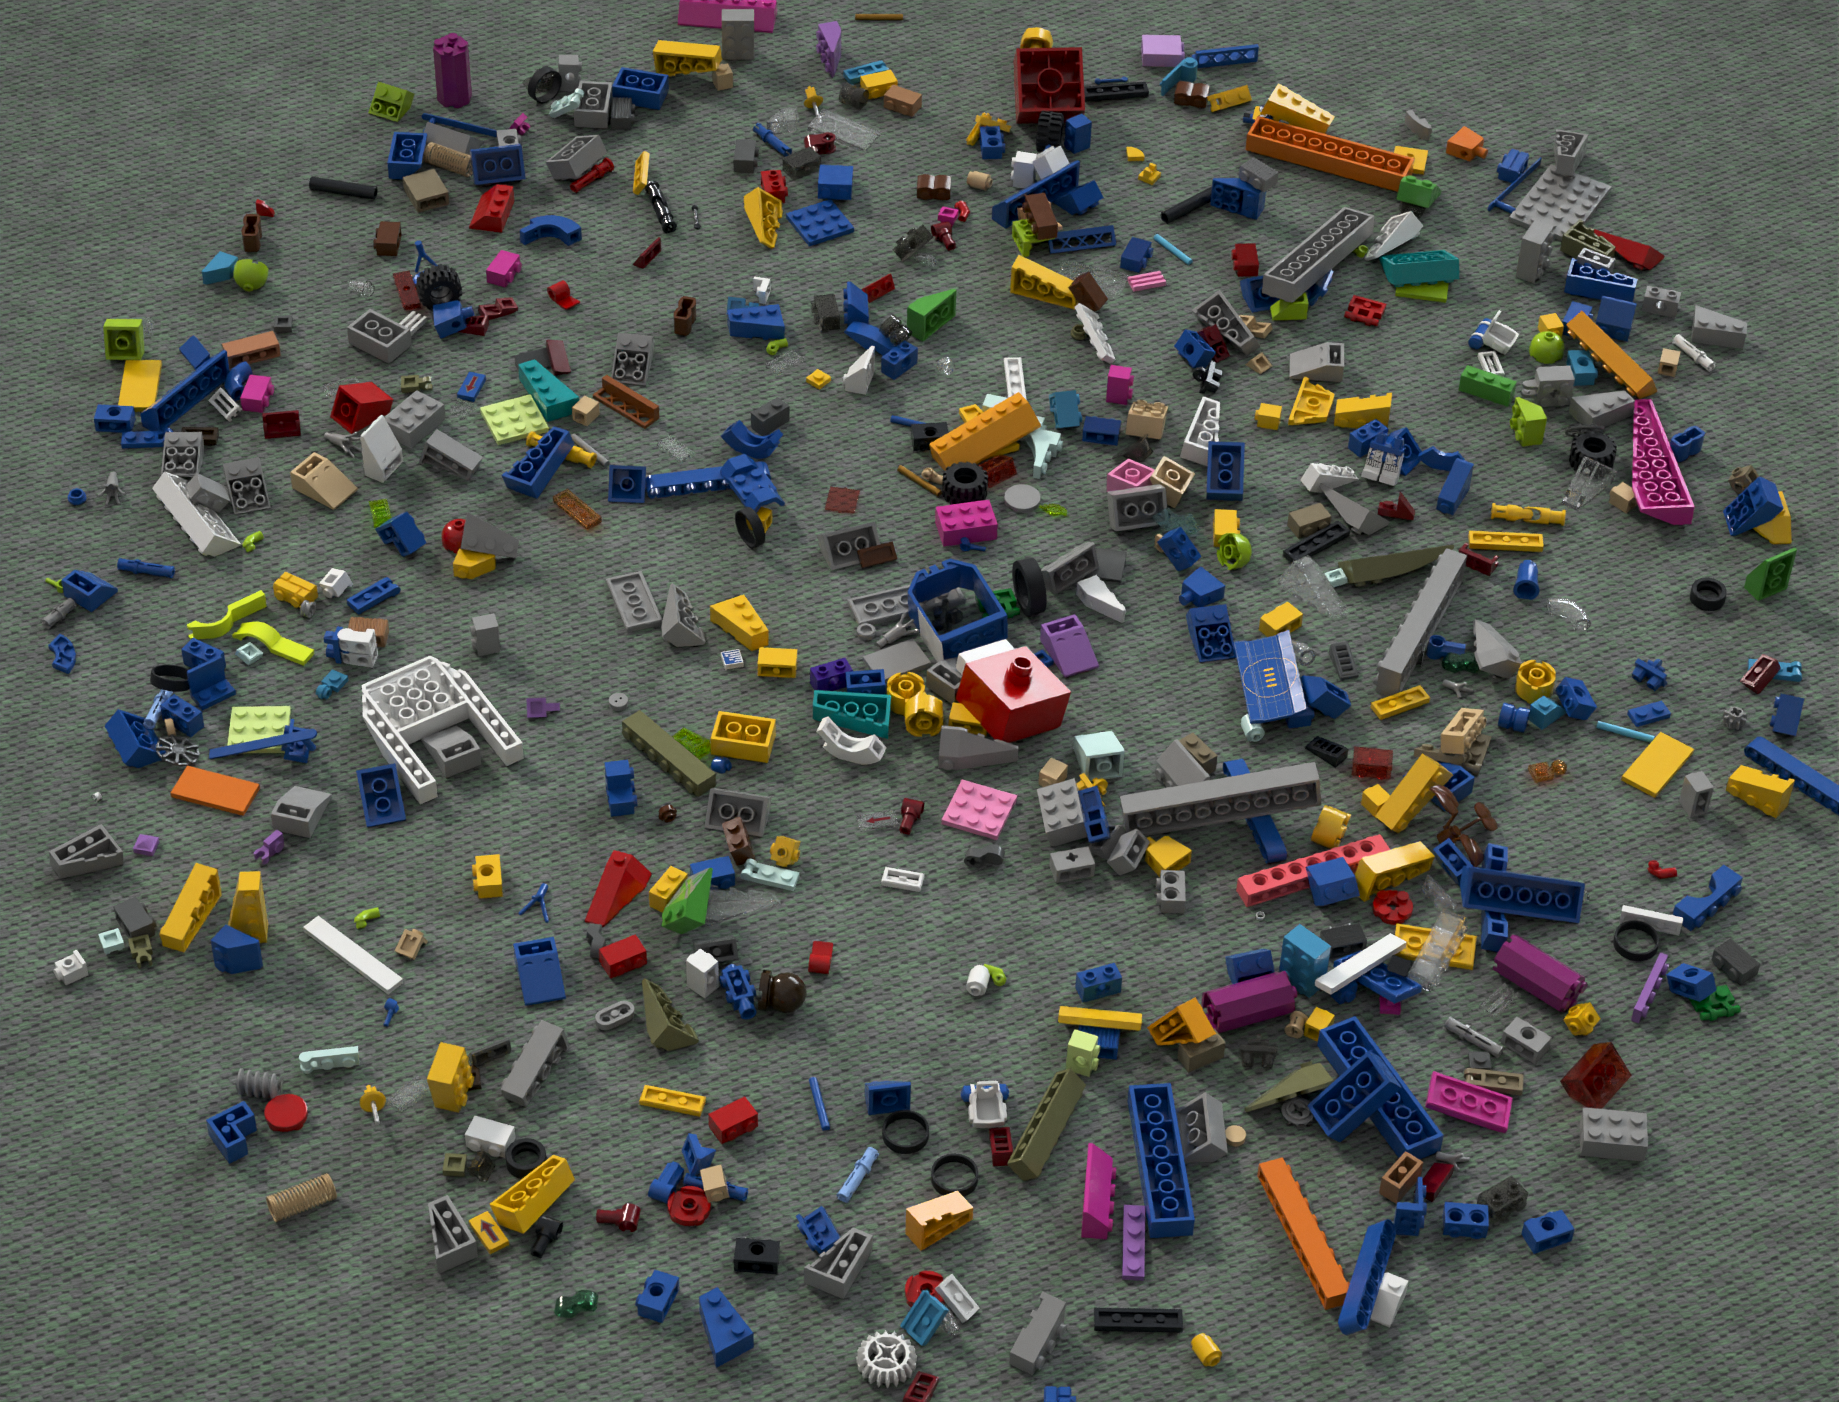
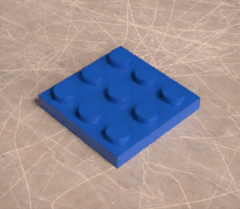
[786,199,854,247]

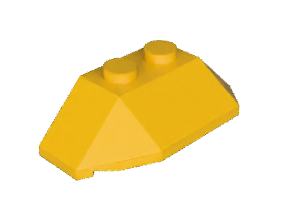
[1753,491,1792,544]

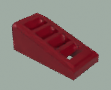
[458,316,489,336]
[989,1127,1013,1166]
[903,1371,939,1402]

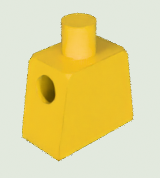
[1145,836,1192,877]

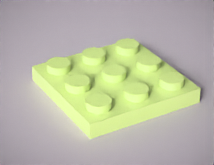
[480,394,549,445]
[227,706,291,753]

